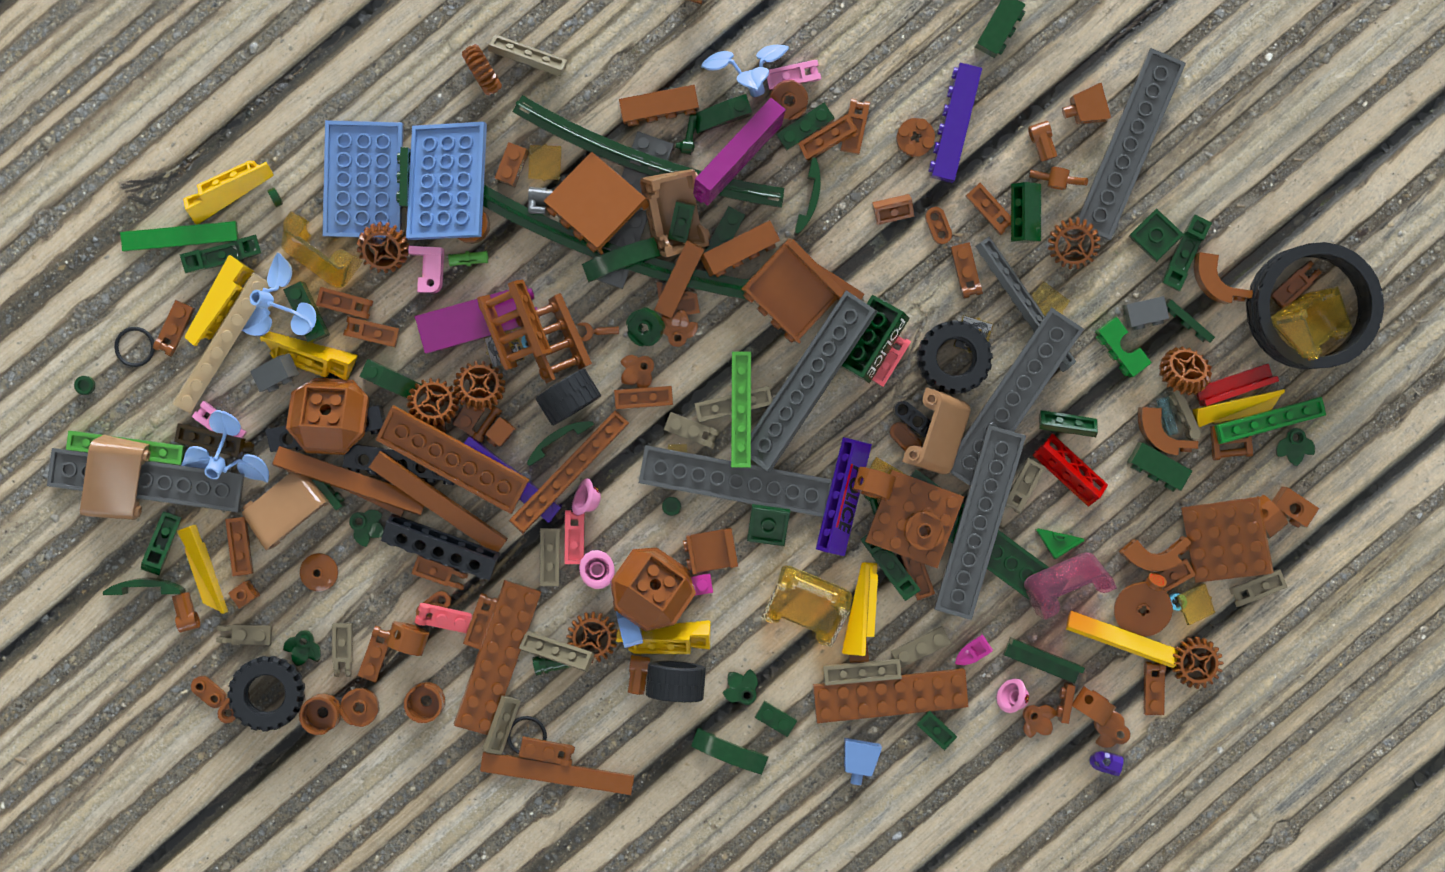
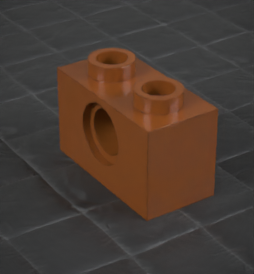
[1272,487,1320,528]

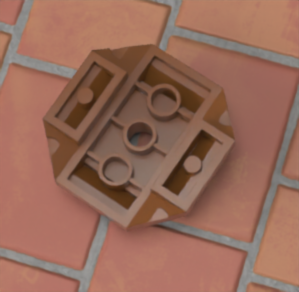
[286,378,370,455]
[610,547,696,632]

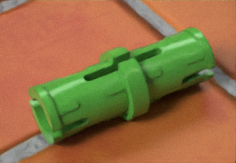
[448,251,488,266]

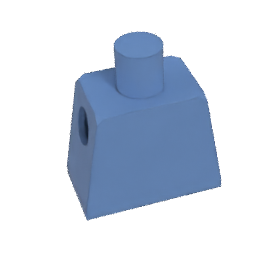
[844,738,882,785]

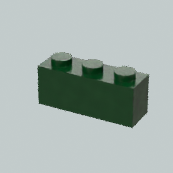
[975,0,1026,58]
[1011,182,1041,243]
[283,281,330,343]
[1127,442,1192,492]

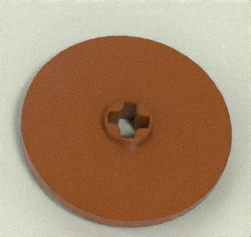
[1114,582,1173,637]

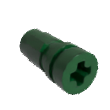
[533,656,570,676]

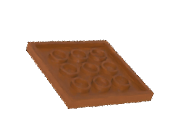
[865,470,964,569]
[1181,496,1274,583]

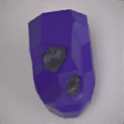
[1089,751,1124,776]

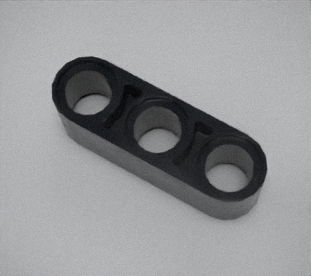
[893,401,931,439]

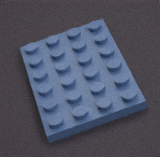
[323,120,404,238]
[406,122,487,240]

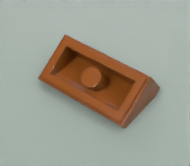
[872,194,915,225]

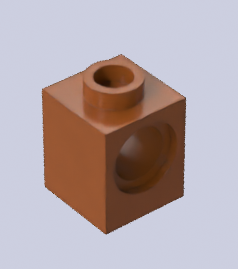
[485,417,516,447]
[228,580,260,609]

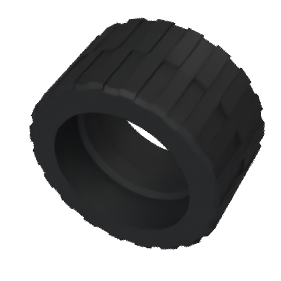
[536,369,601,426]
[646,661,706,703]

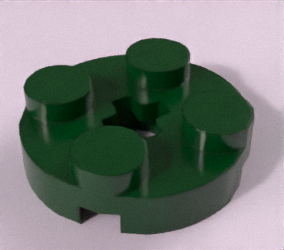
[626,307,665,347]

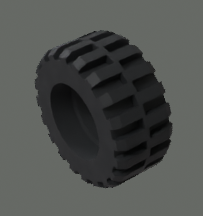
[917,320,993,394]
[227,656,305,732]

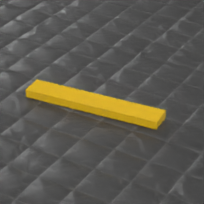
[1066,611,1178,668]

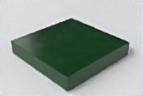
[1129,208,1185,263]
[747,504,790,546]

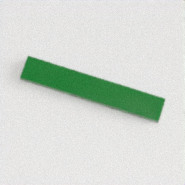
[120,221,239,252]
[1214,397,1326,444]

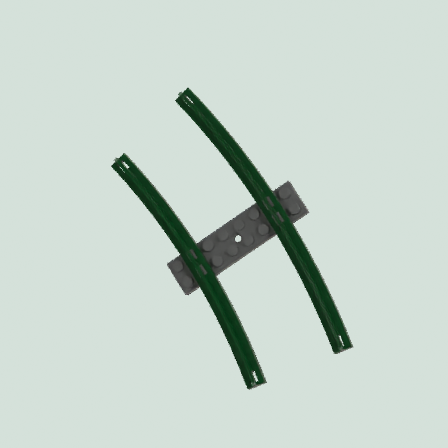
[483,95,785,300]

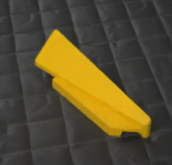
[183,161,274,225]
[185,255,255,346]
[260,331,358,380]
[1192,389,1285,427]
[177,525,228,614]
[842,562,878,656]
[616,620,711,654]

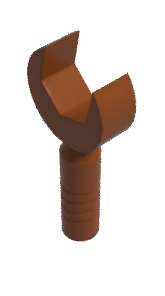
[578,322,619,342]

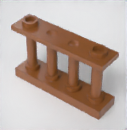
[477,279,552,370]
[515,293,592,384]

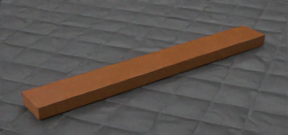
[509,410,629,534]
[272,446,424,516]
[368,451,508,552]
[480,751,634,795]

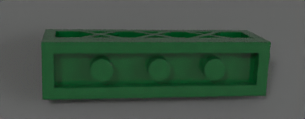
[1003,637,1085,684]

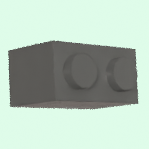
[1123,296,1169,330]
[250,353,299,393]

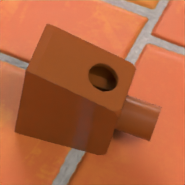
[1062,82,1111,124]

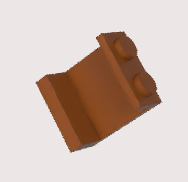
[683,528,738,575]

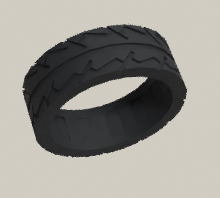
[1246,242,1384,370]

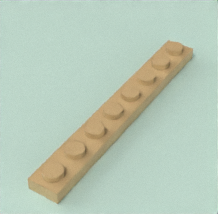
[173,273,269,413]

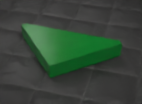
[1035,528,1085,560]

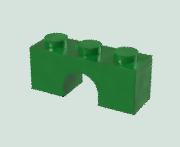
[1095,317,1152,377]

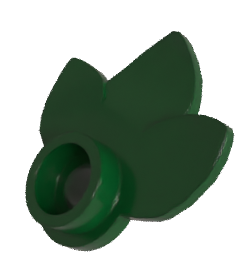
[1276,428,1315,466]
[349,509,384,547]
[283,630,321,666]
[723,669,758,705]

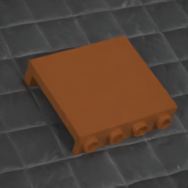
[544,152,649,255]
[741,239,845,344]

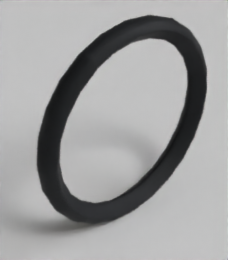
[114,327,155,367]
[507,716,547,754]

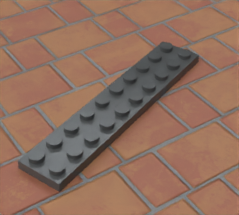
[1078,48,1186,241]
[751,290,878,472]
[950,307,1084,486]
[934,425,1026,620]
[638,445,832,517]
[47,448,245,512]

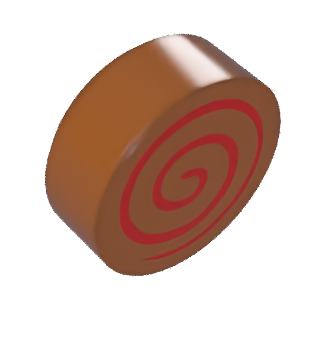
[1146,572,1167,591]

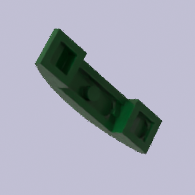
[794,158,821,235]
[1162,215,1212,291]
[180,234,261,274]
[582,237,661,283]
[527,421,595,466]
[860,535,921,602]
[103,578,186,595]
[691,728,769,775]

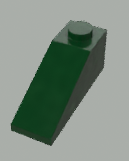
[695,94,752,134]
[359,359,421,398]
[141,511,182,576]

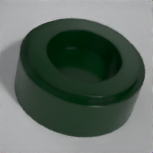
[267,187,283,208]
[74,376,95,395]
[662,497,681,516]

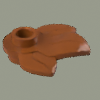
[661,309,698,347]
[621,355,654,388]
[1023,705,1056,738]
[1094,711,1131,748]

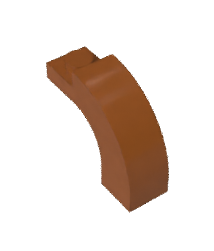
[1193,252,1253,304]
[1138,407,1199,455]
[1119,536,1191,571]

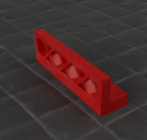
[1196,363,1279,406]
[1033,433,1108,507]

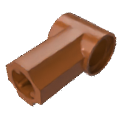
[1028,121,1057,162]
[172,592,200,633]
[628,655,650,695]

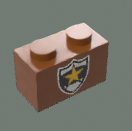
[495,142,529,188]

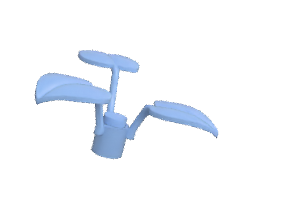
[701,45,789,97]
[242,253,316,336]
[181,410,269,483]

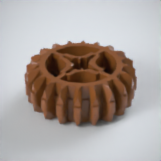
[462,44,502,96]
[1048,217,1101,269]
[357,221,410,274]
[1159,346,1212,396]
[453,361,505,412]
[407,377,459,428]
[566,611,618,663]
[1171,637,1224,689]

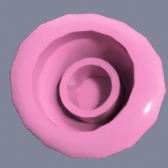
[572,478,601,515]
[579,550,615,589]
[996,679,1029,713]

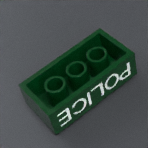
[841,295,910,384]

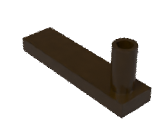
[174,423,254,458]

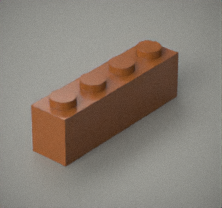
[619,85,699,127]
[700,220,780,277]

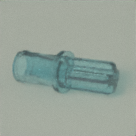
[1156,397,1178,436]

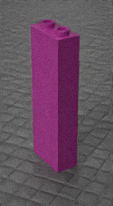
[693,98,786,206]
[414,285,540,354]

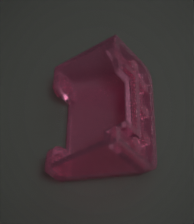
[1024,552,1117,620]

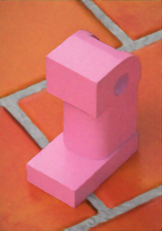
[409,246,445,294]

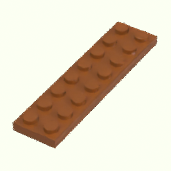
[376,406,530,514]
[453,580,541,735]
[813,668,969,724]

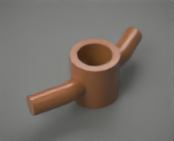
[1029,167,1088,190]

